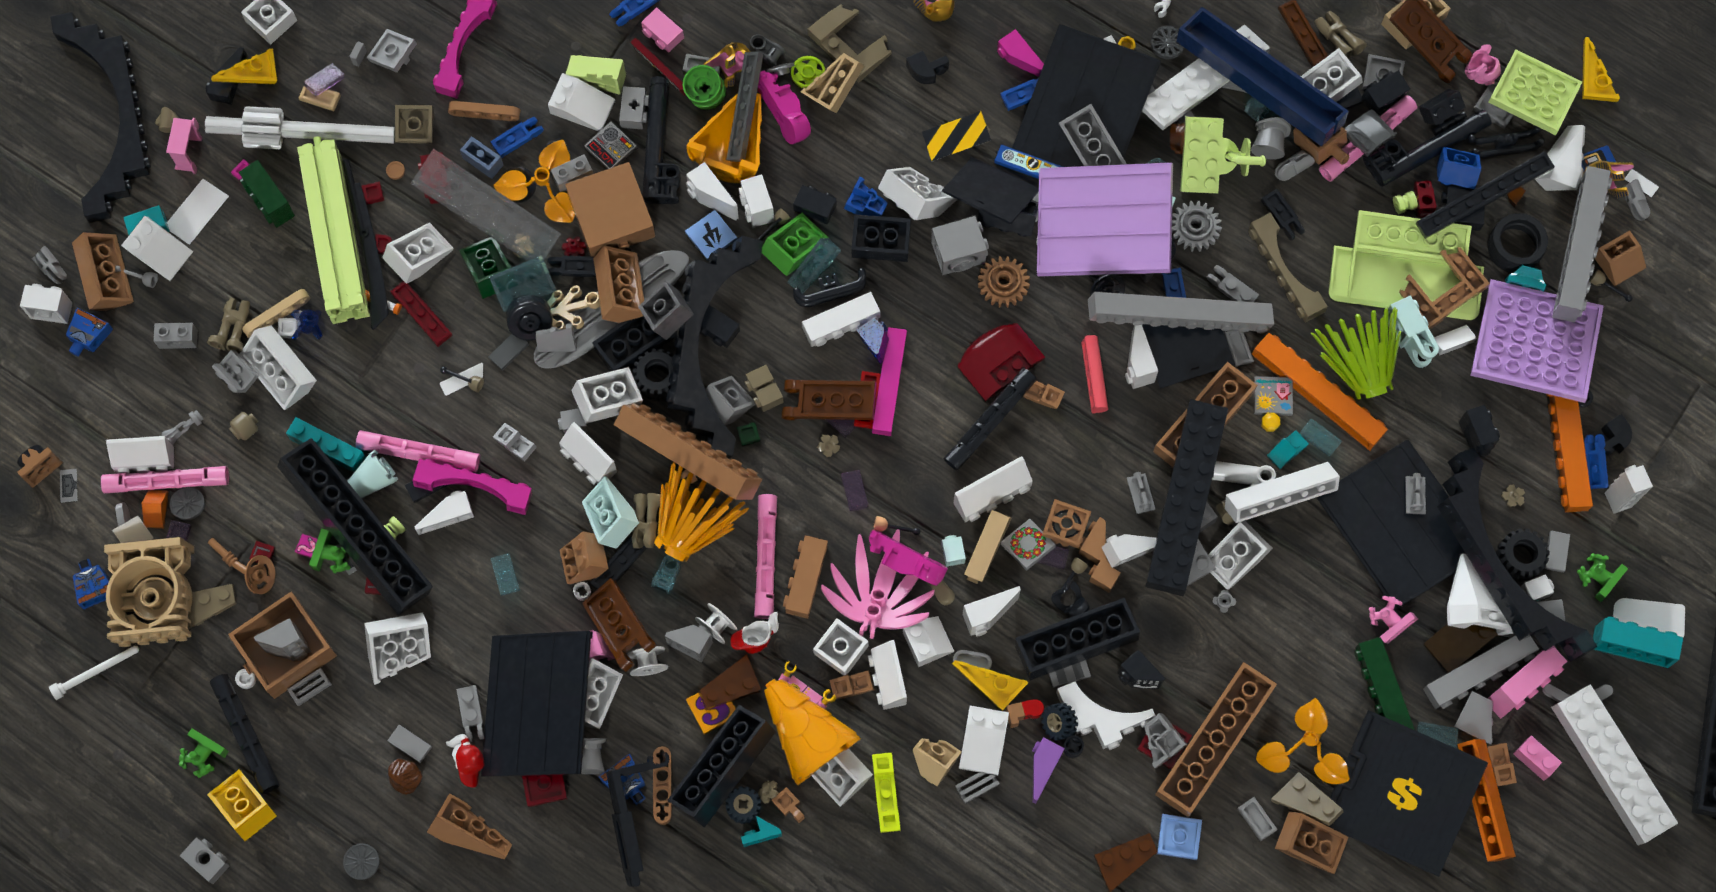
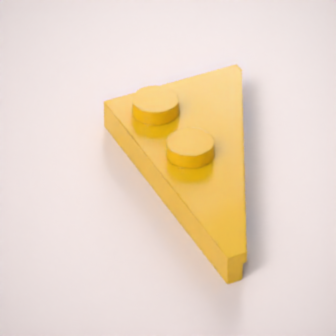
[1582,37,1620,102]
[211,49,277,84]
[952,660,1028,711]

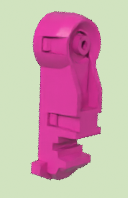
[757,70,811,144]
[869,530,948,586]

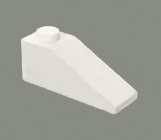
[415,491,474,535]
[1101,534,1156,568]

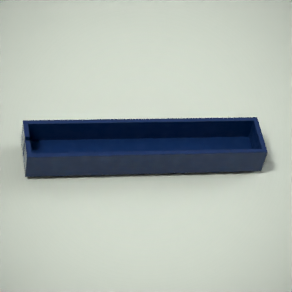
[1176,7,1349,146]

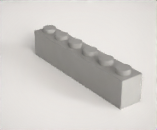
[1423,635,1539,710]

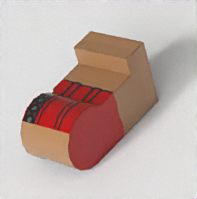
[1005,699,1044,728]

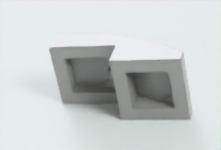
[493,423,537,462]

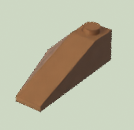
[427,793,512,859]

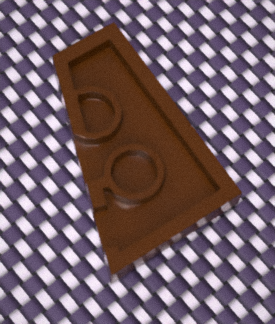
[699,654,761,710]
[1094,833,1158,892]

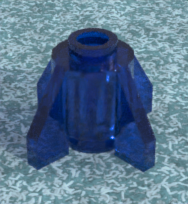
[291,309,323,340]

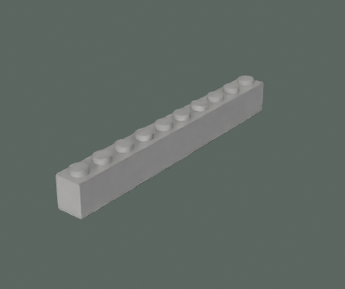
[1088,292,1274,333]

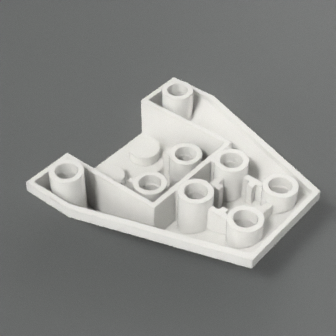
[1447,553,1515,638]

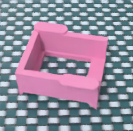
[166,118,202,174]

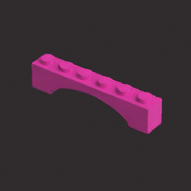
[433,0,497,99]
[412,459,532,515]

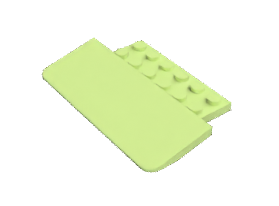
[1329,210,1484,320]

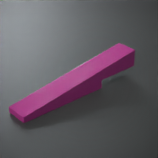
[872,327,907,436]

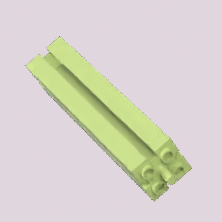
[297,136,370,324]

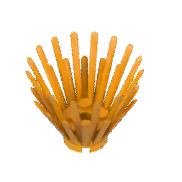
[654,462,749,562]

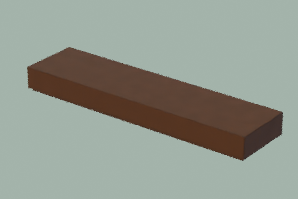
[1278,0,1328,68]

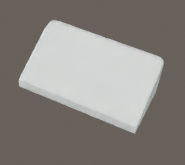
[1434,325,1477,355]

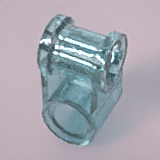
[651,555,681,594]

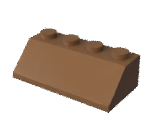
[72,232,134,311]
[593,245,644,323]

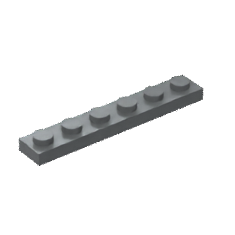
[726,52,763,162]

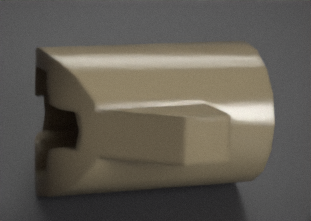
[155,107,179,133]
[1216,500,1235,525]

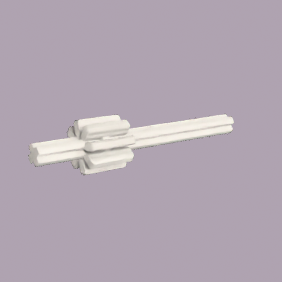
[205,106,395,149]

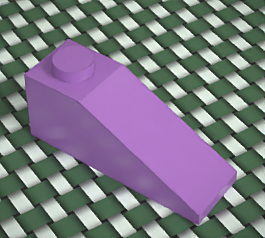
[1032,737,1065,804]

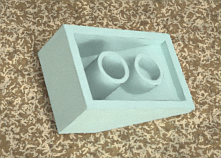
[582,476,639,548]

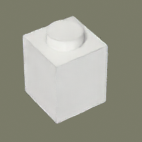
[1521,574,1554,602]

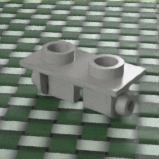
[1127,472,1155,514]
[1405,473,1426,514]

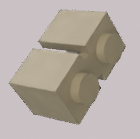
[744,365,784,412]

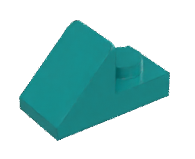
[1267,430,1309,469]
[741,816,782,847]

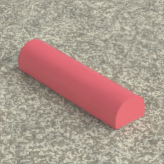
[1081,335,1108,414]

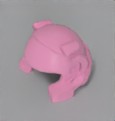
[1465,45,1501,85]

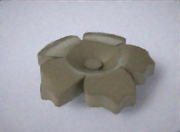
[817,434,840,457]
[1501,484,1525,508]
[758,781,778,804]

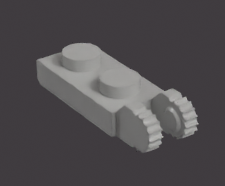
[1207,265,1259,302]
[456,685,484,742]

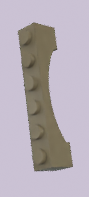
[1248,213,1328,323]

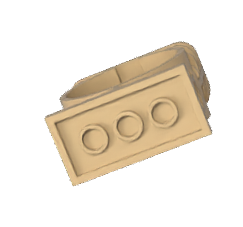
[104,537,194,647]

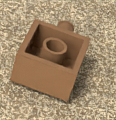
[1293,127,1350,165]

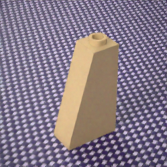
[964,510,1012,584]

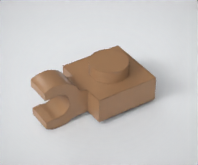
[772,787,805,823]

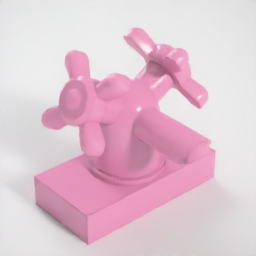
[1369,596,1418,644]

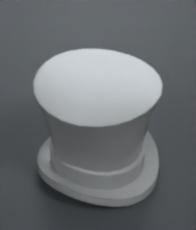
[1251,117,1291,159]
[581,738,606,774]

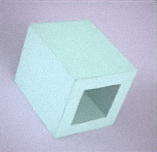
[942,535,966,567]

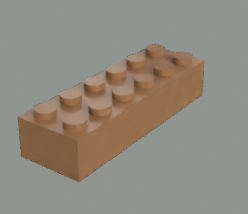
[1153,362,1258,467]

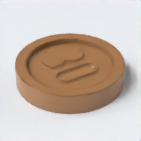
[386,161,405,180]

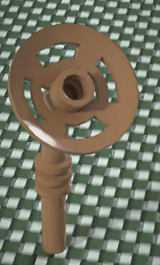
[208,538,276,594]

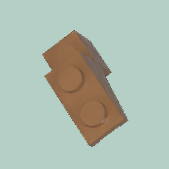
[1079,517,1121,593]

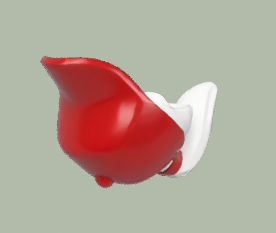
[730,612,779,654]
[446,734,485,788]

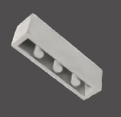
[802,292,880,347]
[1605,465,1653,514]

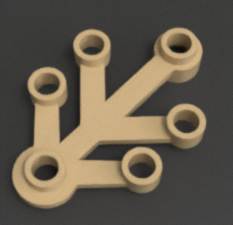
[547,285,600,330]

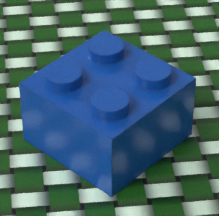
[1436,147,1481,189]

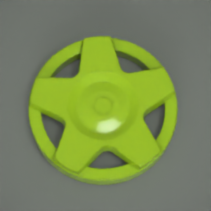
[791,56,825,88]

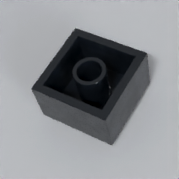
[1362,70,1411,113]

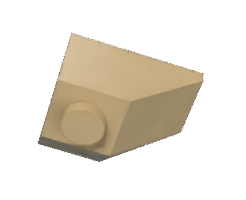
[913,738,962,786]

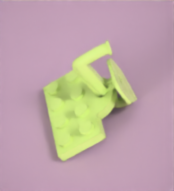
[1180,116,1266,193]

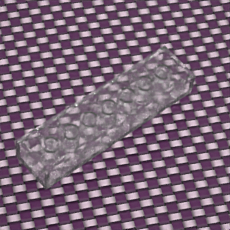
[410,149,561,268]

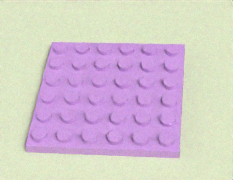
[1470,279,1603,403]

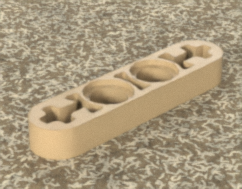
[242,289,310,338]

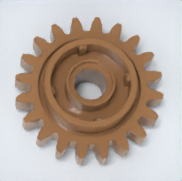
[978,256,1030,308]

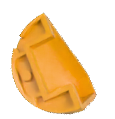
[686,93,762,183]
[764,679,861,786]

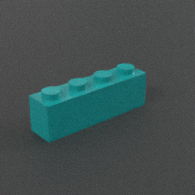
[286,417,366,473]

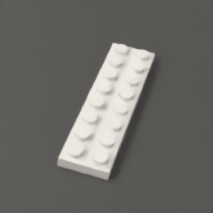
[1142,25,1270,130]

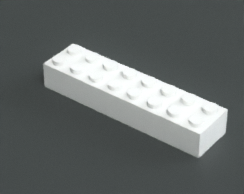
[1551,684,1678,845]

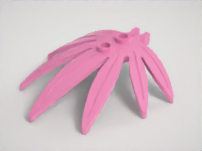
[821,529,935,639]

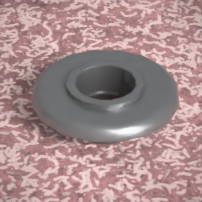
[767,63,795,76]

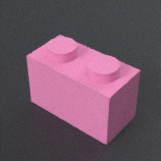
[641,7,684,53]
[1513,736,1562,781]

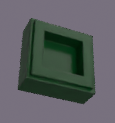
[737,422,761,447]

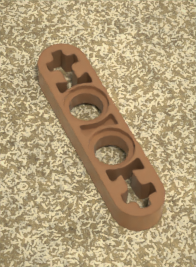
[448,101,521,121]
[653,746,672,825]

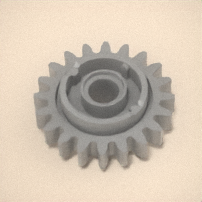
[1172,201,1222,252]

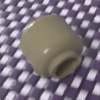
[229,412,258,440]

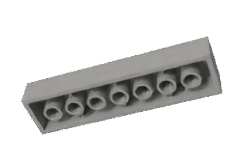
[1552,166,1612,323]

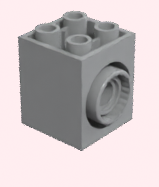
[931,216,989,275]

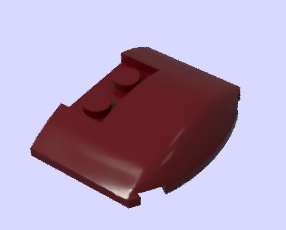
[958,323,1045,402]

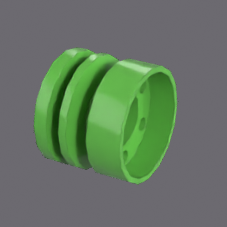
[683,65,726,110]

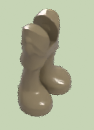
[1314,11,1367,60]
[207,298,250,353]
[632,493,661,549]

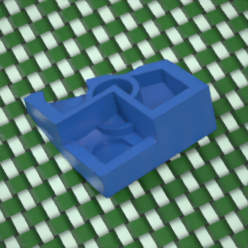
[844,177,888,217]

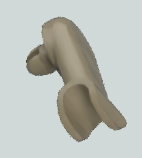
[926,580,955,606]

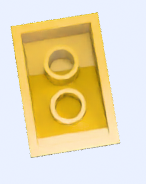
[207,769,277,841]

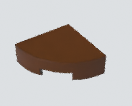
[1507,187,1526,207]

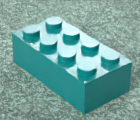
[1593,617,1683,668]

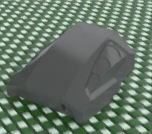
[1344,109,1397,157]

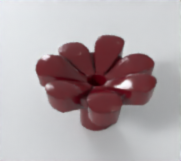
[562,236,587,256]

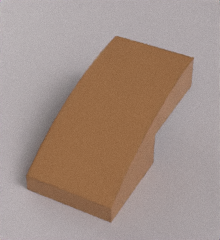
[1023,381,1065,409]
[829,670,875,699]
[1487,743,1517,786]

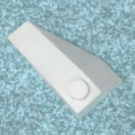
[1535,125,1585,191]

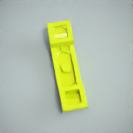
[872,753,901,833]

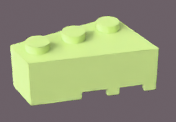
[566,55,626,95]

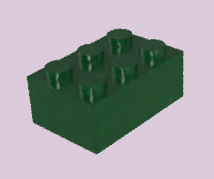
[239,160,295,228]

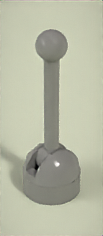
[115,266,158,288]

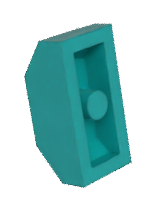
[1505,265,1546,292]

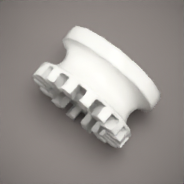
[573,582,591,601]

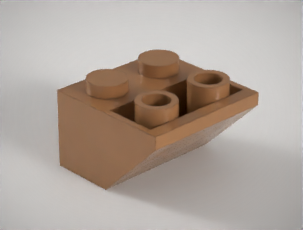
[1595,230,1646,287]
[560,531,609,584]

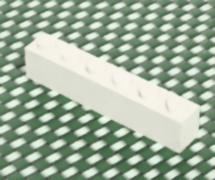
[1225,462,1340,523]

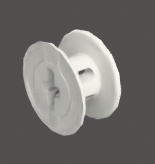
[695,603,737,644]
[627,646,668,676]

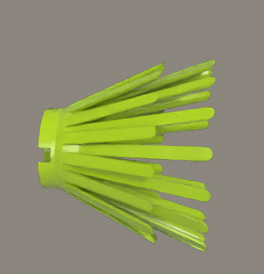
[1311,307,1401,399]

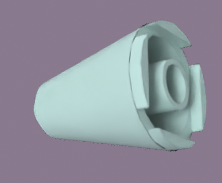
[347,450,398,498]

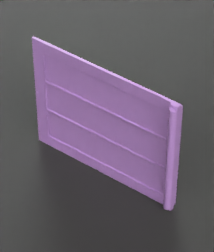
[1037,163,1173,277]

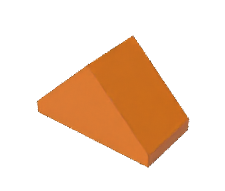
[141,490,169,529]

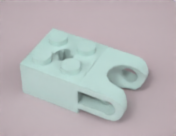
[1383,295,1439,368]

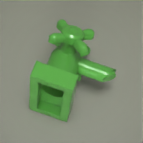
[309,528,351,573]
[1577,553,1628,602]
[179,728,229,778]

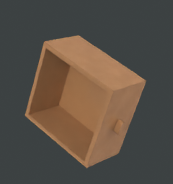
[565,162,655,257]
[228,591,337,699]

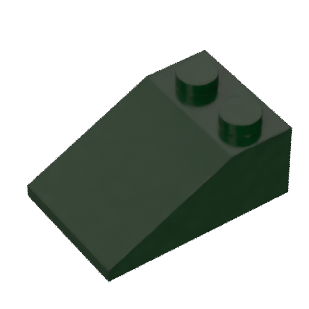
[459,235,517,299]

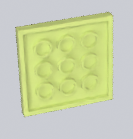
[1488,50,1582,135]

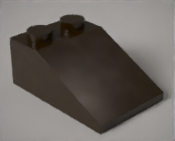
[1423,624,1498,673]

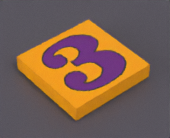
[686,693,735,735]

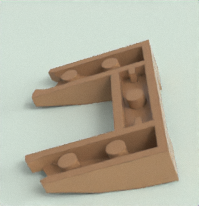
[1399,247,1490,330]

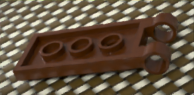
[1389,0,1473,83]
[781,379,877,420]
[582,578,656,672]

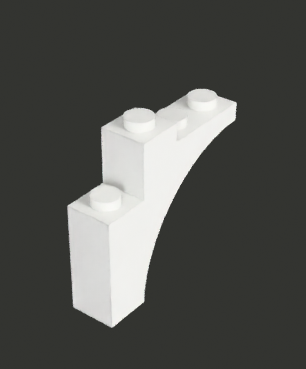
[1056,681,1156,750]

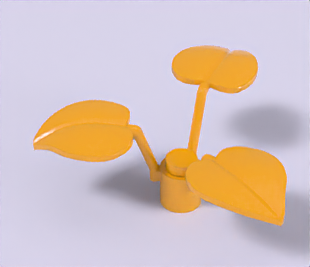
[494,140,575,223]
[1256,698,1350,784]

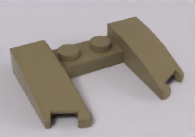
[808,4,892,83]

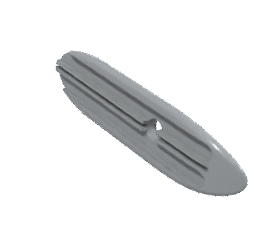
[534,250,689,368]

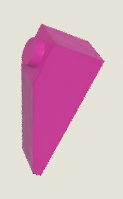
[997,29,1044,77]

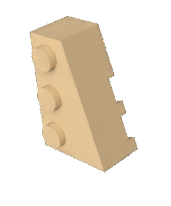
[801,53,865,113]

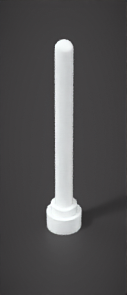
[49,646,139,700]

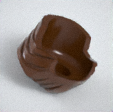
[1170,123,1185,154]
[388,759,422,795]

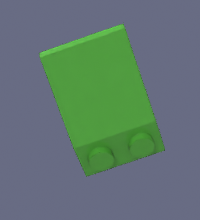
[762,213,829,276]

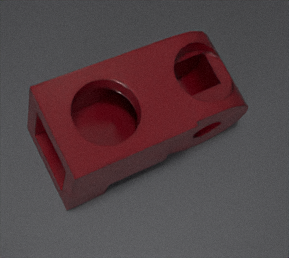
[1414,181,1437,218]

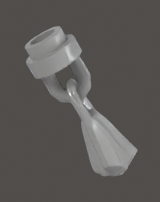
[161,410,203,445]

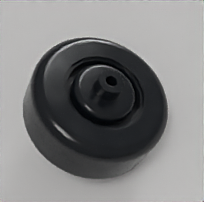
[506,295,553,341]

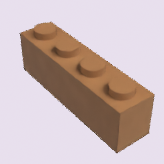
[783,535,828,619]

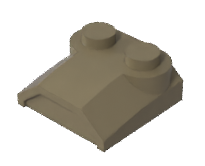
[395,105,435,144]

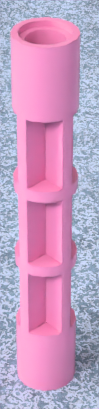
[1319,95,1417,182]
[356,430,480,473]
[101,466,229,494]
[754,494,777,619]

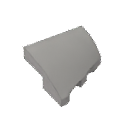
[536,324,577,352]
[1454,691,1493,745]
[1144,713,1188,768]

